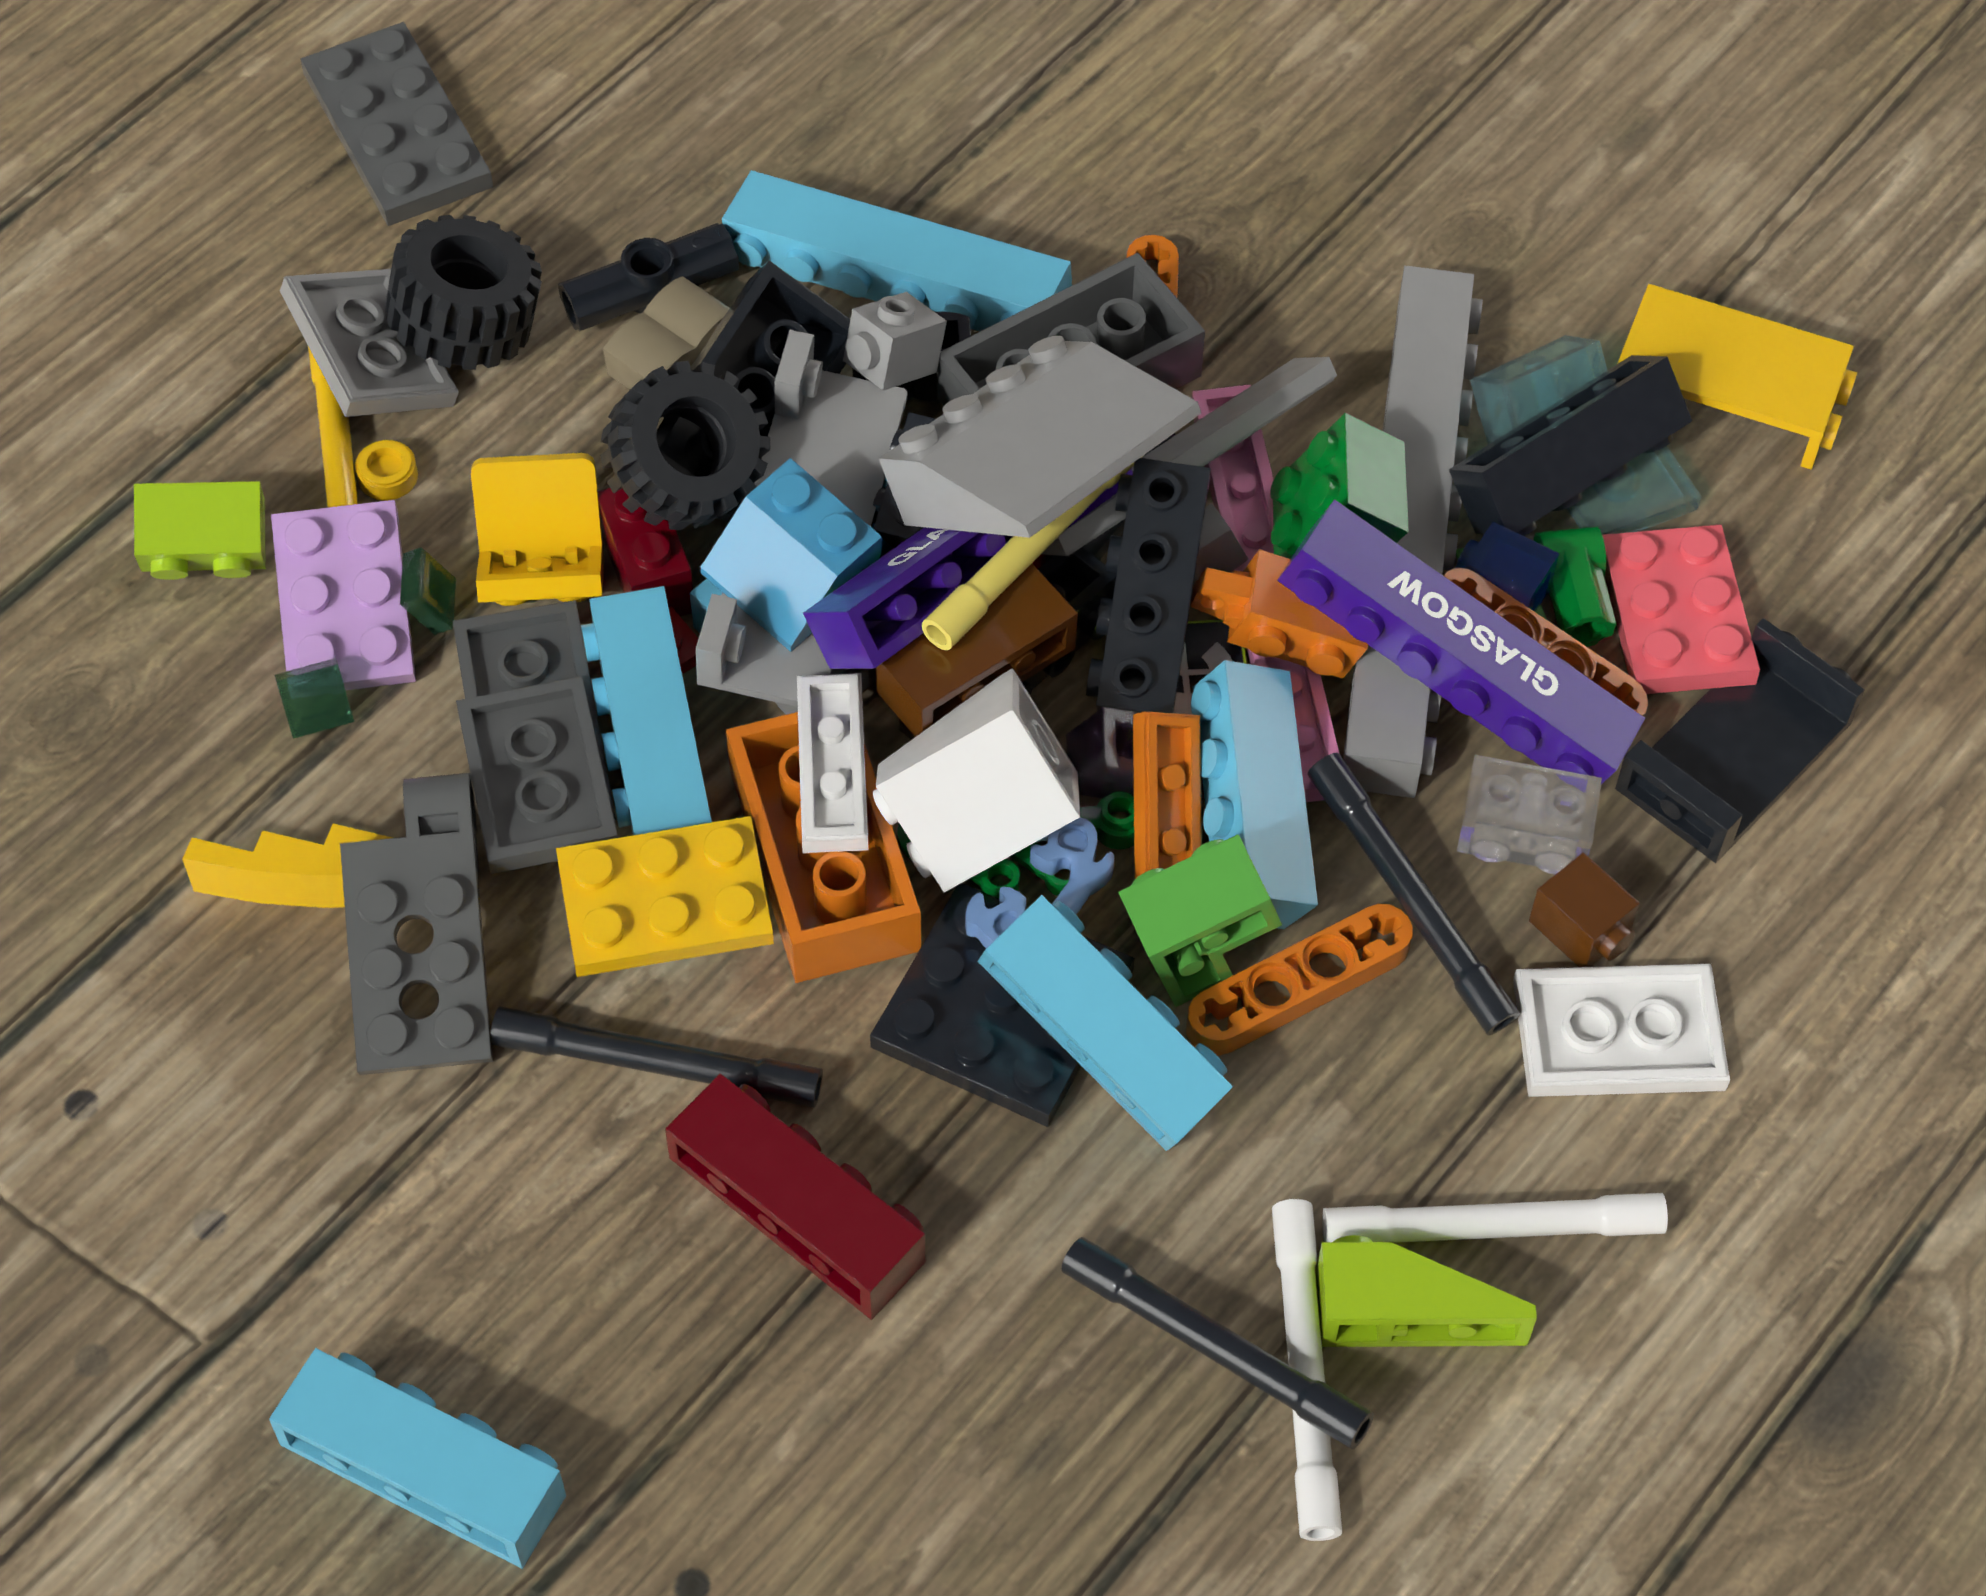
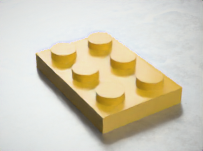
[556,816,774,977]

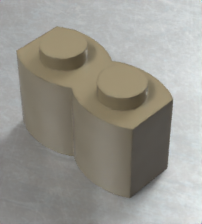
[603,276,730,390]

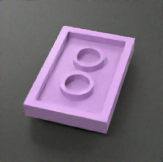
[271,500,416,697]

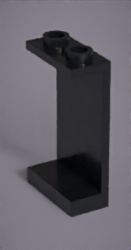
[1615,618,1865,864]

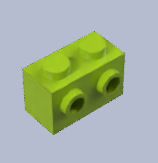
[134,481,266,580]

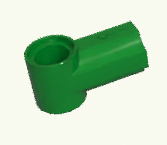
[1532,526,1616,647]

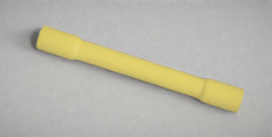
[922,455,1144,650]

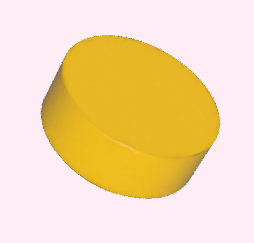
[355,440,418,501]

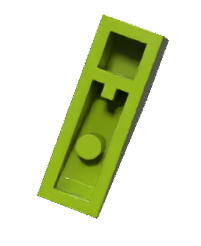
[1316,1235,1537,1347]

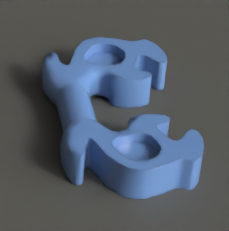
[965,818,1114,949]

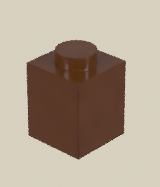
[1529,852,1640,968]

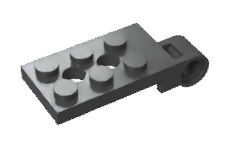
[340,773,493,1075]

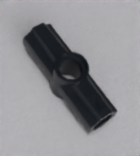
[558,223,739,331]

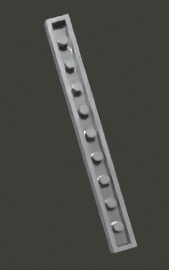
[1343,265,1483,798]

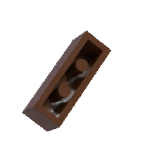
[876,564,1078,737]

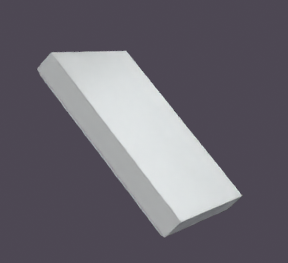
[1513,964,1730,1097]

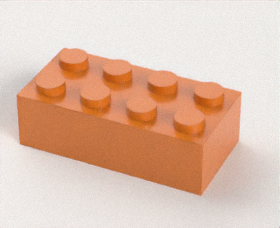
[726,712,921,983]

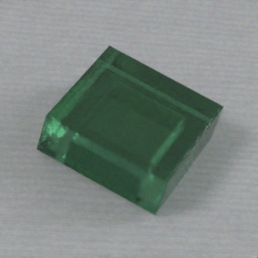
[400,547,456,635]
[275,658,354,739]

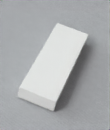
[797,673,868,853]

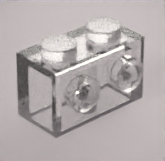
[1456,755,1602,874]

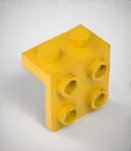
[471,453,604,606]

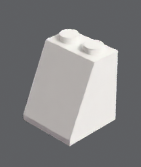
[873,668,1080,892]

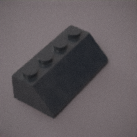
[656,260,851,522]

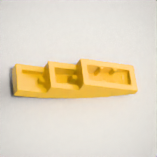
[182,823,393,908]

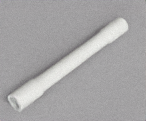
[1322,1193,1668,1243]
[1272,1199,1342,1541]

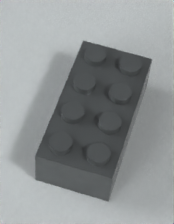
[937,253,1205,406]

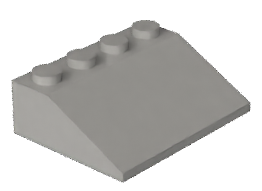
[878,336,1201,538]

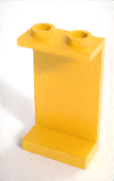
[1617,283,1858,470]

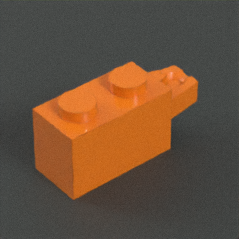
[1191,549,1368,678]

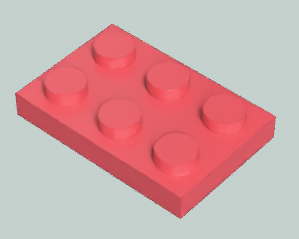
[1602,525,1760,694]

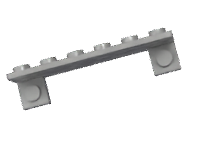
[696,330,907,707]

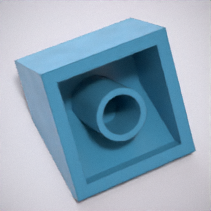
[701,458,882,652]

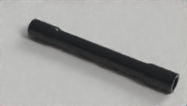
[1307,753,1520,1035]
[490,1006,823,1108]
[1061,1237,1374,1450]

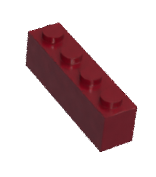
[665,1073,926,1320]

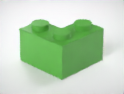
[1118,834,1282,1007]

